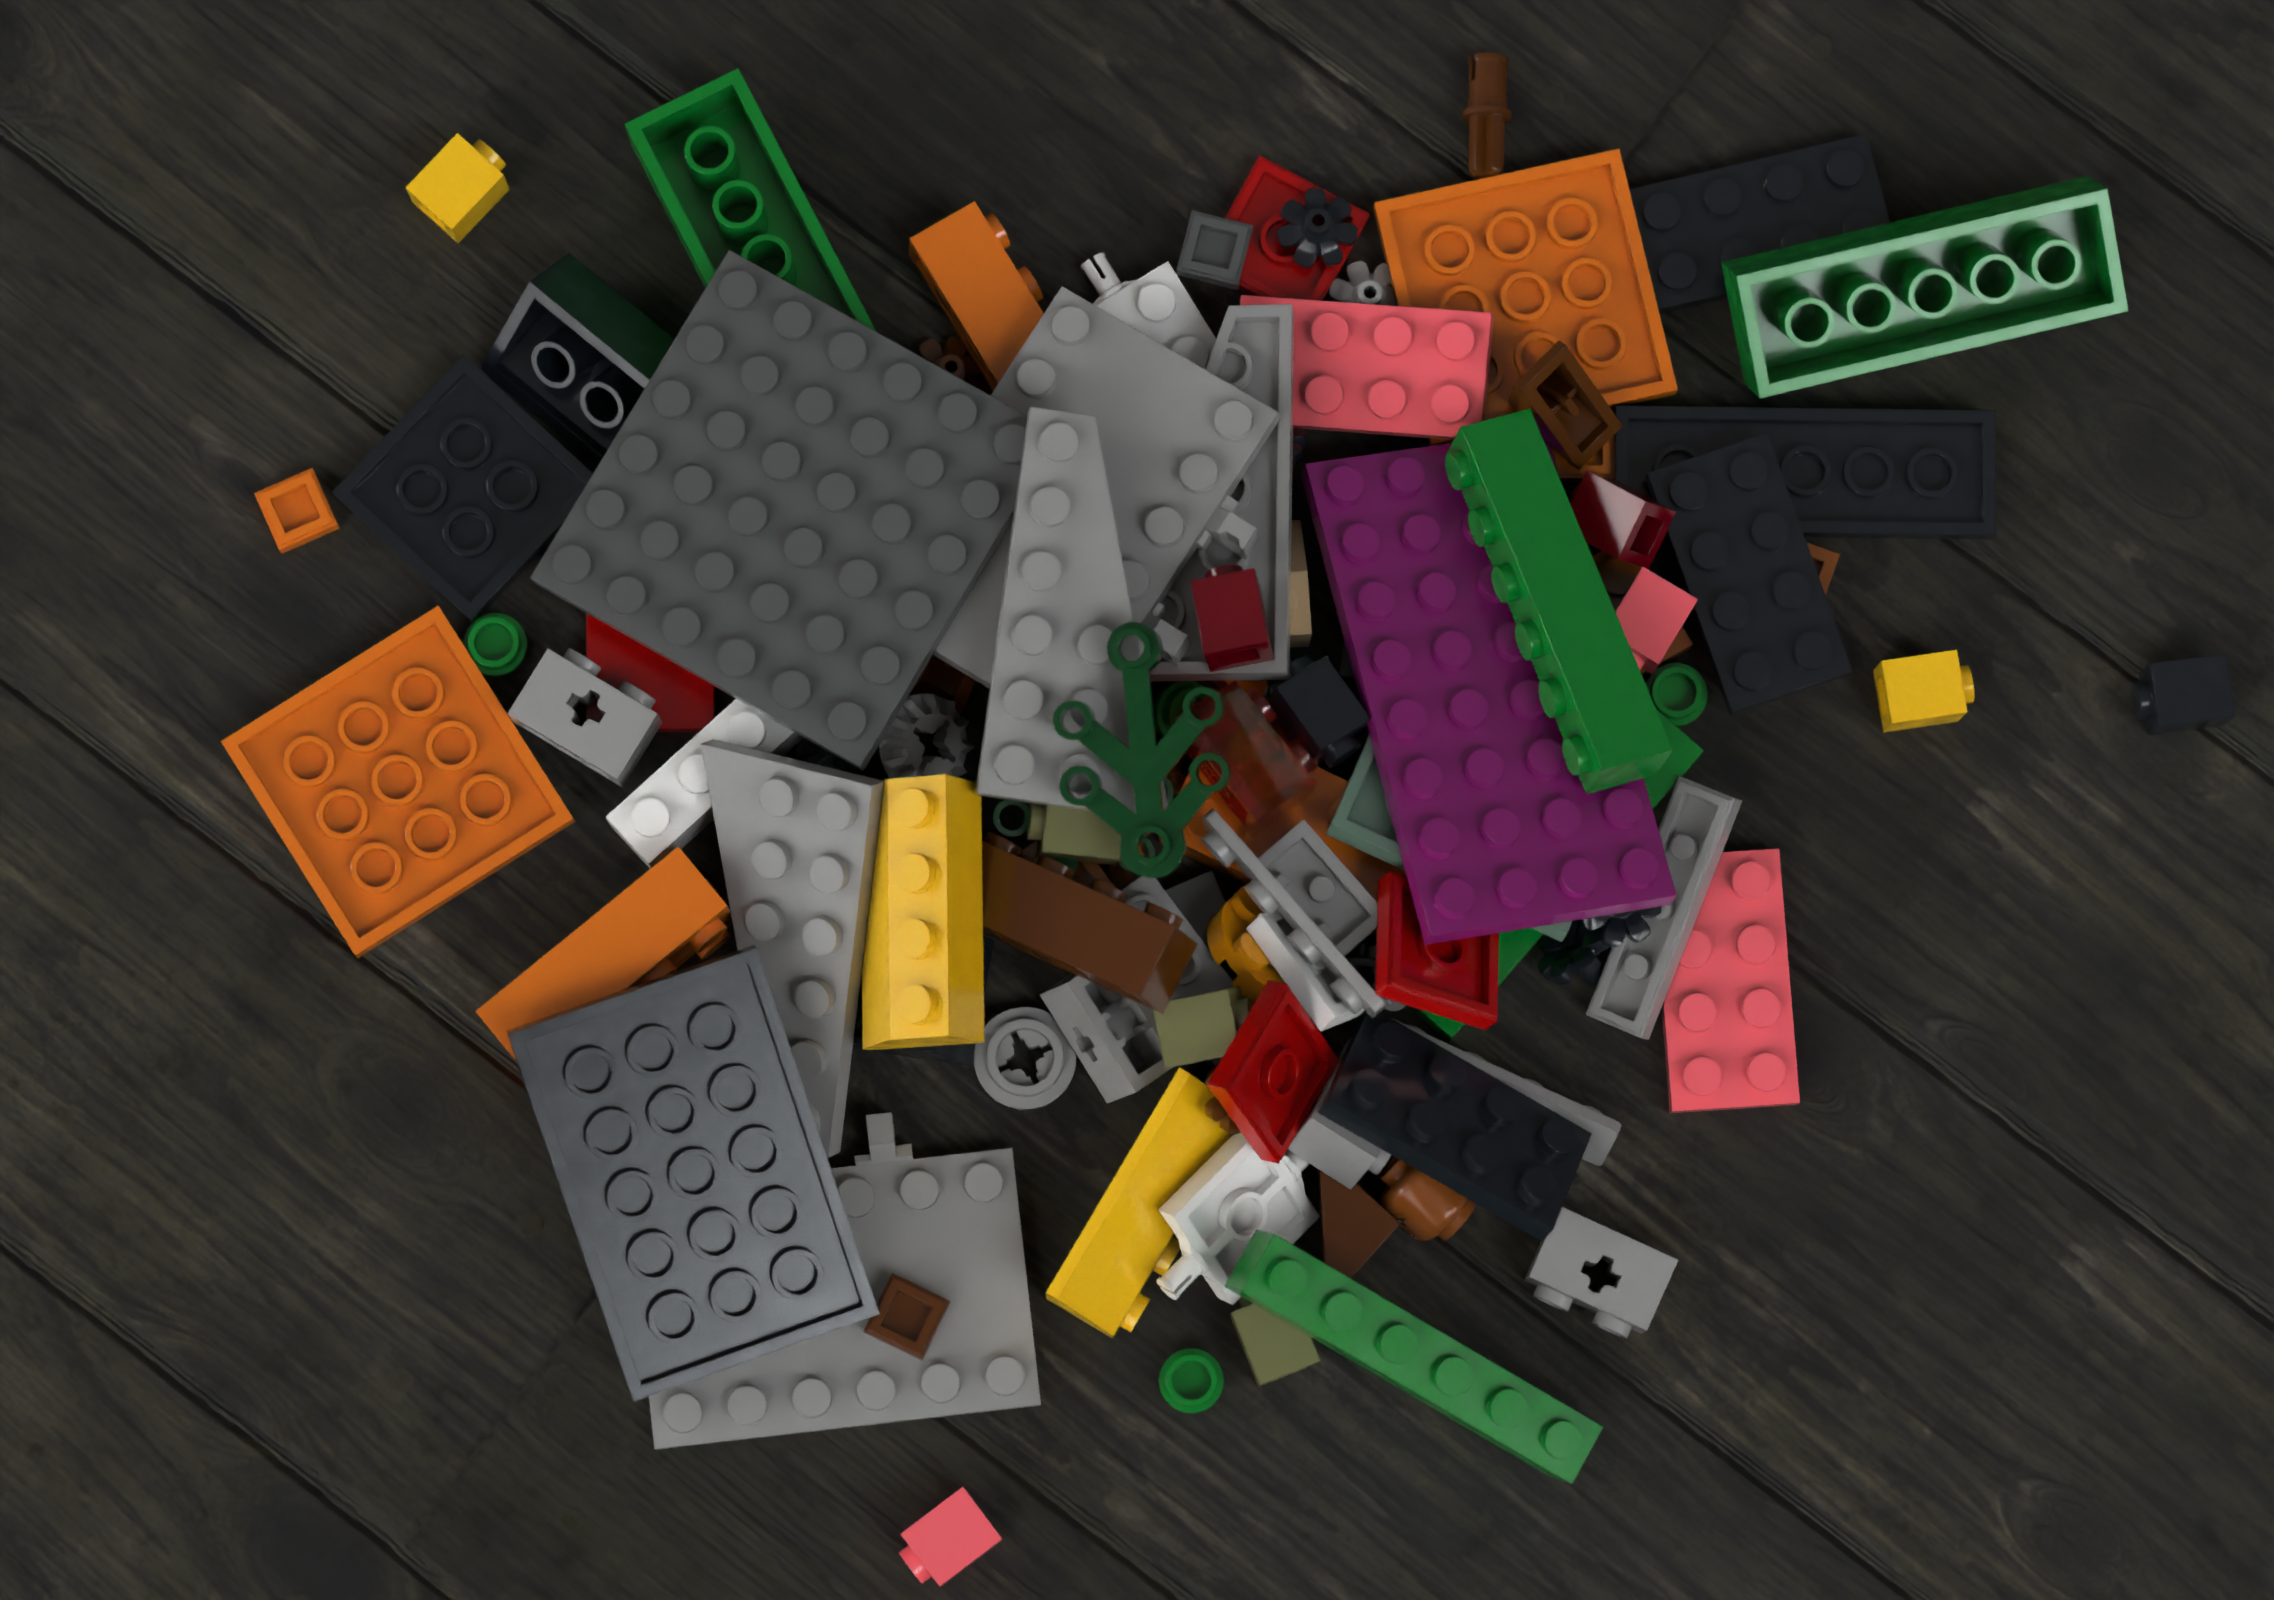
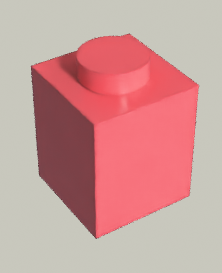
[1616,567,1698,674]
[899,1487,1003,1587]

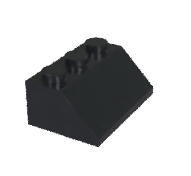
[480,253,674,465]

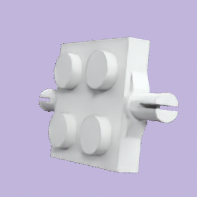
[1081,252,1216,369]
[1156,1132,1320,1305]

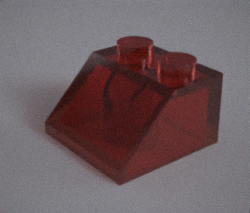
[1175,680,1317,838]

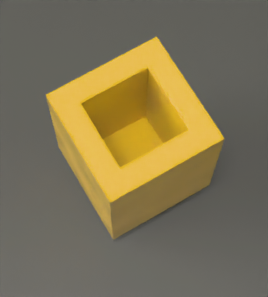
[405,133,510,243]
[1873,650,1974,733]

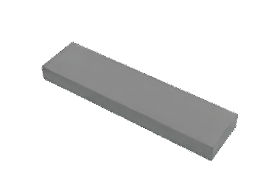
[1586,776,1742,1040]

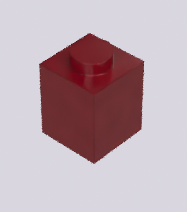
[1568,470,1677,569]
[1191,565,1274,672]

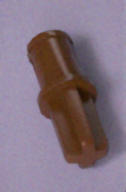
[1462,52,1512,180]

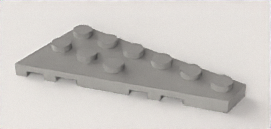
[1150,304,1295,682]
[975,406,1168,813]
[701,739,884,1158]

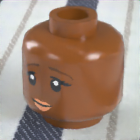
[1379,1157,1476,1242]

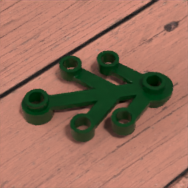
[1053,622,1232,878]

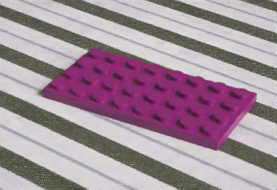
[1300,437,1677,945]

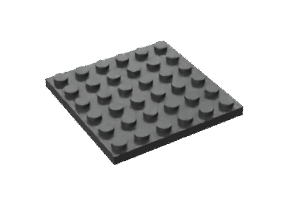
[530,250,1027,771]

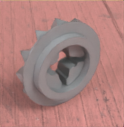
[879,693,975,779]
[974,1007,1076,1110]

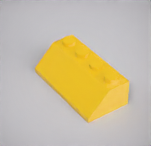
[862,774,985,1050]
[1046,1067,1233,1339]

